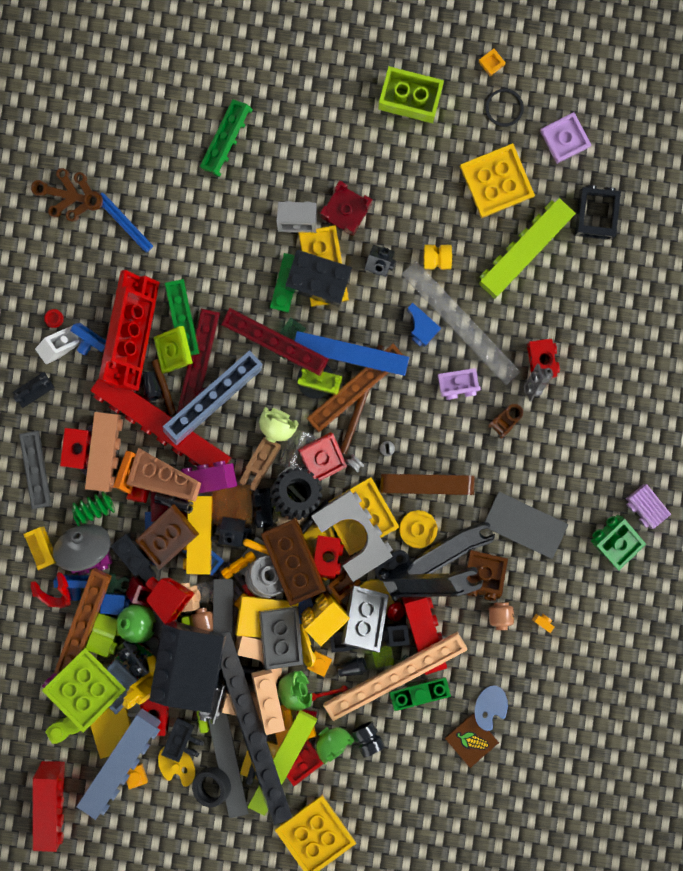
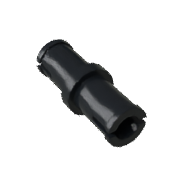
[154,493,193,514]

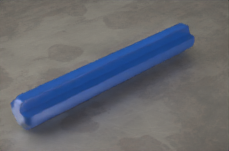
[100,193,153,253]

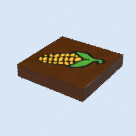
[444,712,499,768]

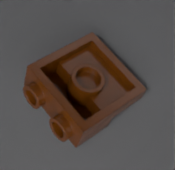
[466,550,508,601]

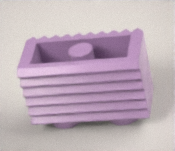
[626,484,671,529]

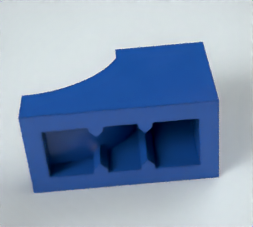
[407,303,441,347]

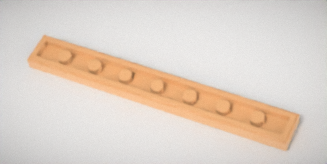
[323,632,467,721]

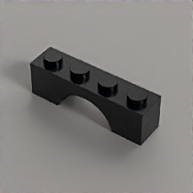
[330,623,409,653]

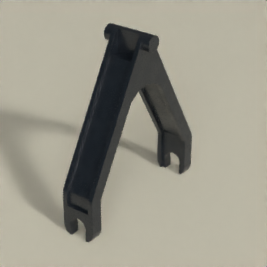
[379,522,495,601]

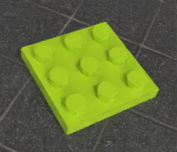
[42,648,126,733]

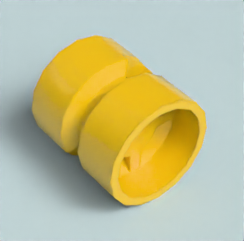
[423,244,452,270]

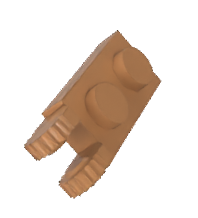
[240,437,281,490]

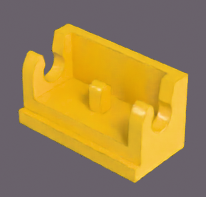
[23,527,56,570]

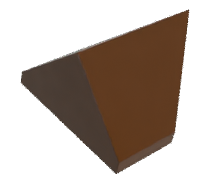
[326,570,361,612]

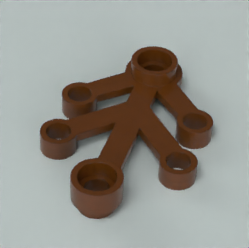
[31,168,103,222]

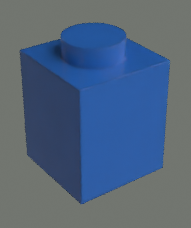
[100,593,131,615]

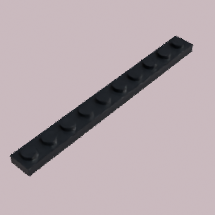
[220,631,293,825]

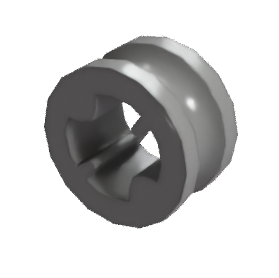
[346,454,364,472]

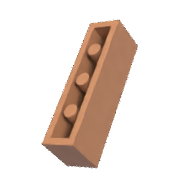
[85,412,123,492]

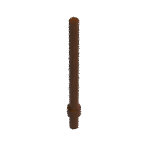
[340,345,385,455]

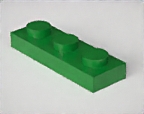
[270,253,295,313]

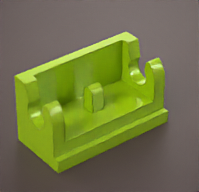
[298,368,342,395]

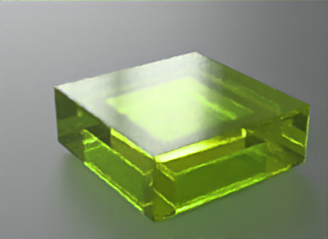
[373,646,395,668]

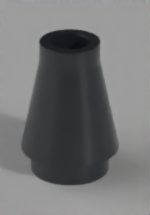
[143,371,162,401]
[337,656,367,677]

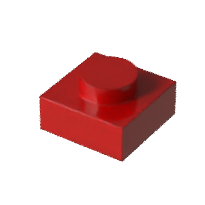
[126,487,150,503]

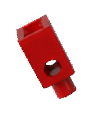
[146,577,195,624]

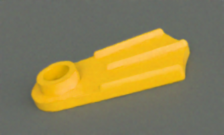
[300,624,316,667]

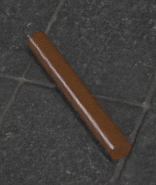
[151,359,176,416]

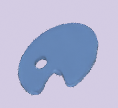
[475,686,508,731]

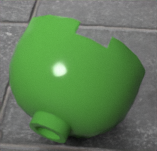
[116,605,156,643]
[277,671,312,711]
[316,727,355,765]

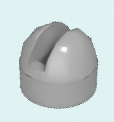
[380,441,395,456]

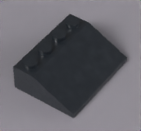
[149,621,226,713]

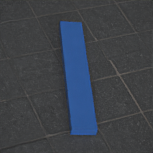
[295,331,410,376]

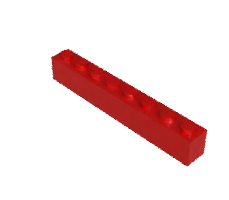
[90,380,232,468]

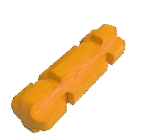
[221,551,257,579]

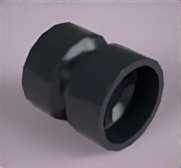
[351,721,385,758]

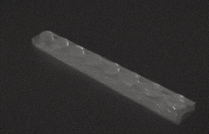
[402,261,520,385]

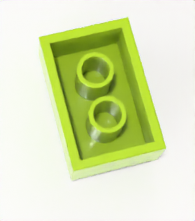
[378,66,444,123]

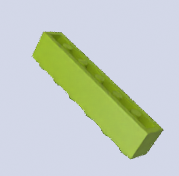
[479,198,576,299]

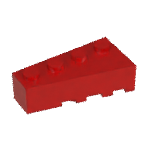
[401,597,449,675]
[33,761,65,852]

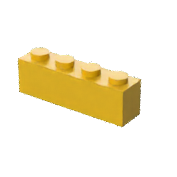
[183,496,213,574]

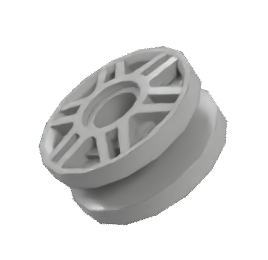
[245,555,283,598]

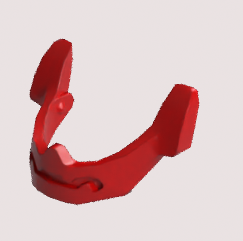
[31,572,71,608]

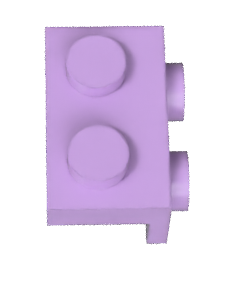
[438,368,481,400]

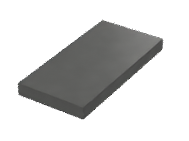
[484,491,569,559]

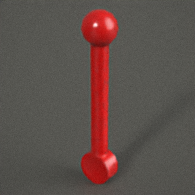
[312,685,348,701]

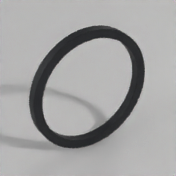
[486,89,524,127]

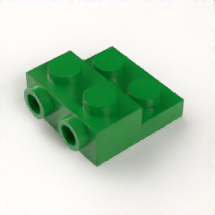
[590,514,646,571]

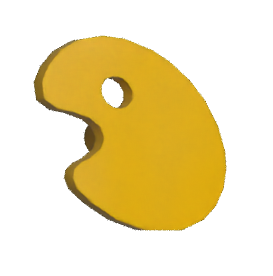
[158,747,195,787]

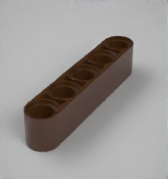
[380,474,475,495]

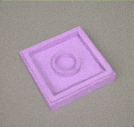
[540,112,592,164]

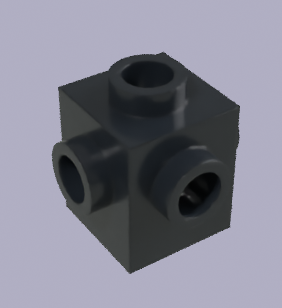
[365,245,396,277]

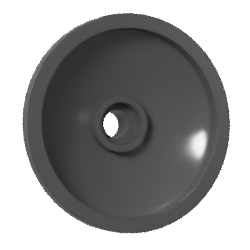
[53,524,111,571]

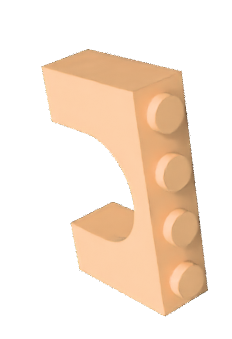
[219,636,282,720]

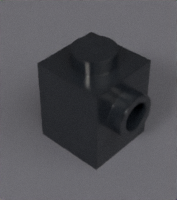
[216,517,246,547]

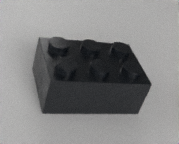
[285,250,352,307]

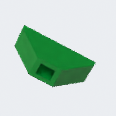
[390,677,451,711]

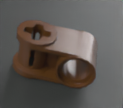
[488,404,524,439]

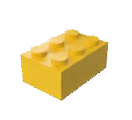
[300,592,350,646]

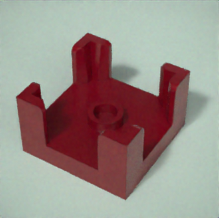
[320,180,373,237]

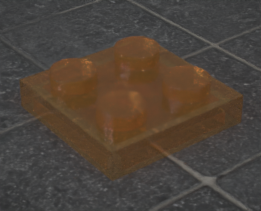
[212,485,253,525]

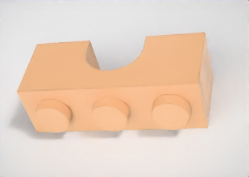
[251,670,285,735]

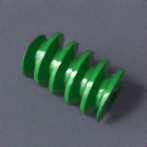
[72,491,115,526]

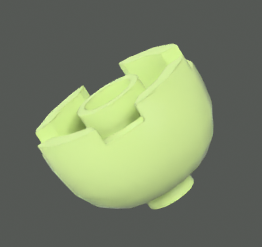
[259,407,299,443]

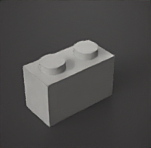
[277,201,317,233]

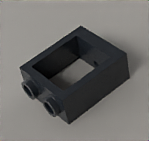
[575,185,621,240]

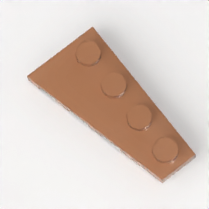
[126,448,201,502]

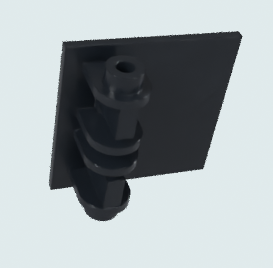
[116,641,150,679]

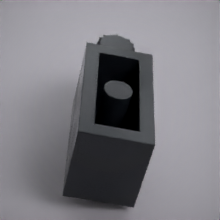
[111,533,157,582]

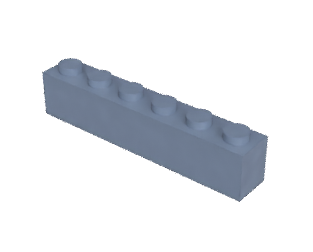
[163,350,263,445]
[77,709,161,820]

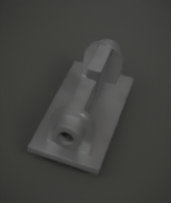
[524,364,553,402]
[198,681,225,724]

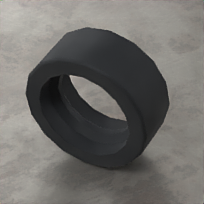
[192,767,231,808]

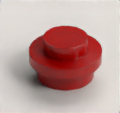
[44,309,64,328]
[387,602,405,621]

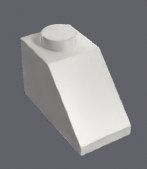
[35,325,83,364]

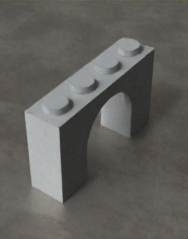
[311,490,393,582]

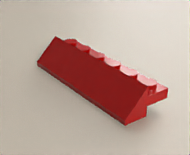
[98,270,160,391]

